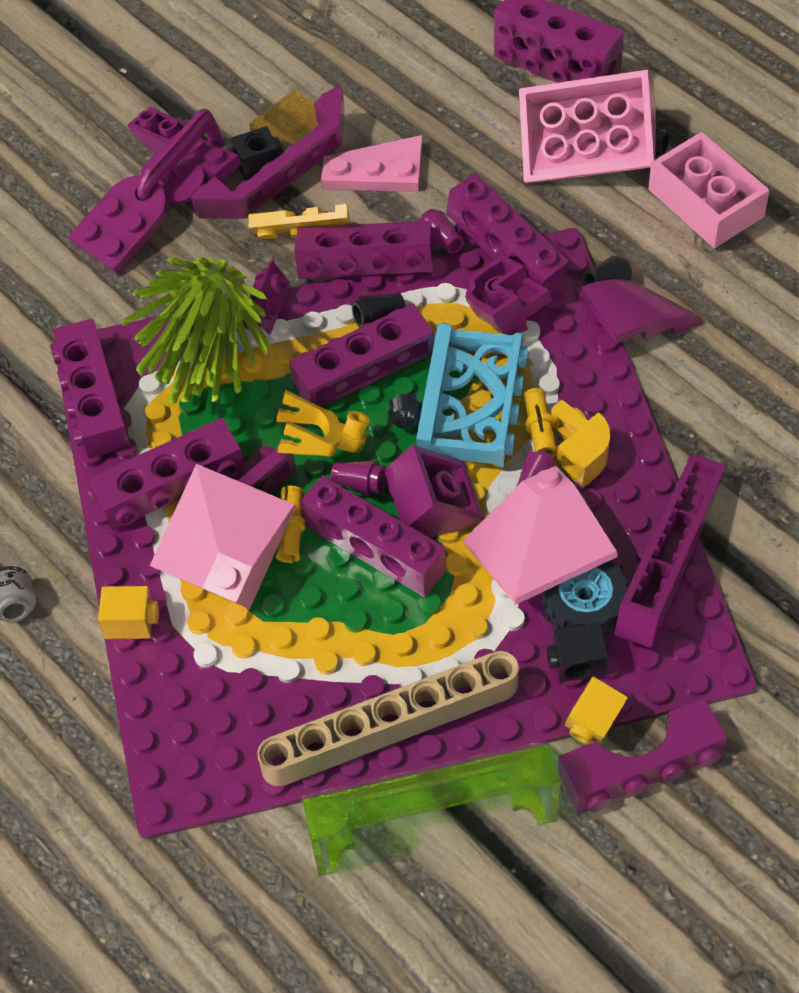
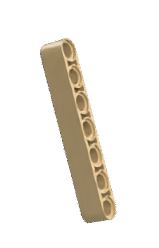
[257,651,519,786]

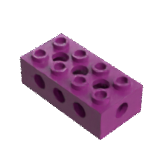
[494,0,624,83]

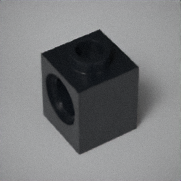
[231,126,284,180]
[546,623,608,682]

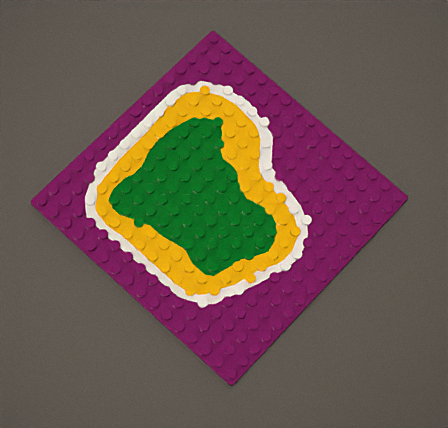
[53,228,756,839]

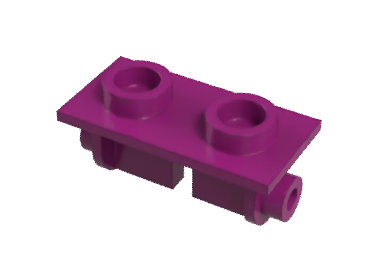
[242,260,290,334]

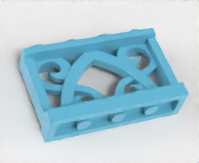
[416,323,528,468]

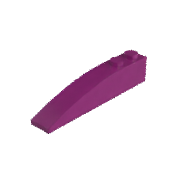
[614,454,726,648]

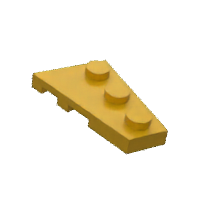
[249,204,351,239]

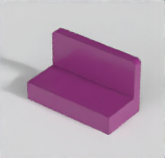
[232,445,296,494]

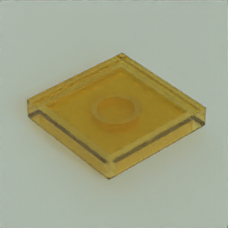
[249,90,319,153]

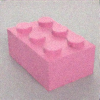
[648,132,770,249]

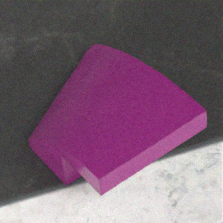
[581,279,702,345]

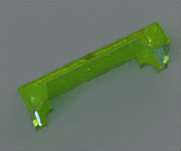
[302,742,561,876]

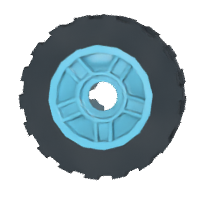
[542,560,628,636]

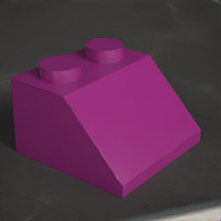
[384,445,485,538]

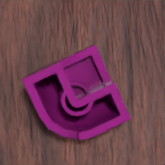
[465,254,552,335]

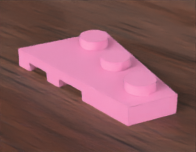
[321,135,423,192]

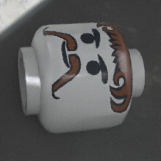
[0,566,37,622]

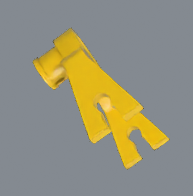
[276,390,370,457]

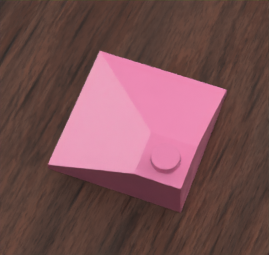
[150,464,296,610]
[464,466,618,605]

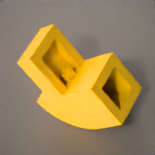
[551,400,610,488]

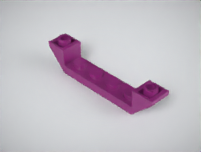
[190,85,345,219]

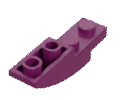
[128,107,241,182]

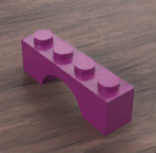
[557,698,727,814]

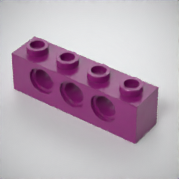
[446,172,569,293]
[294,221,434,279]
[289,303,434,407]
[50,318,131,458]
[88,417,245,530]
[300,476,446,598]

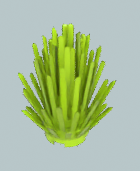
[122,257,269,403]

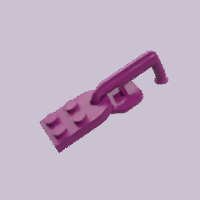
[68,109,226,275]

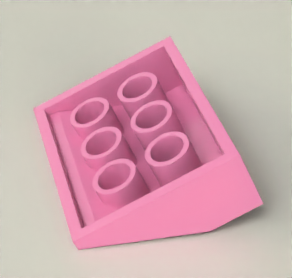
[519,70,656,184]

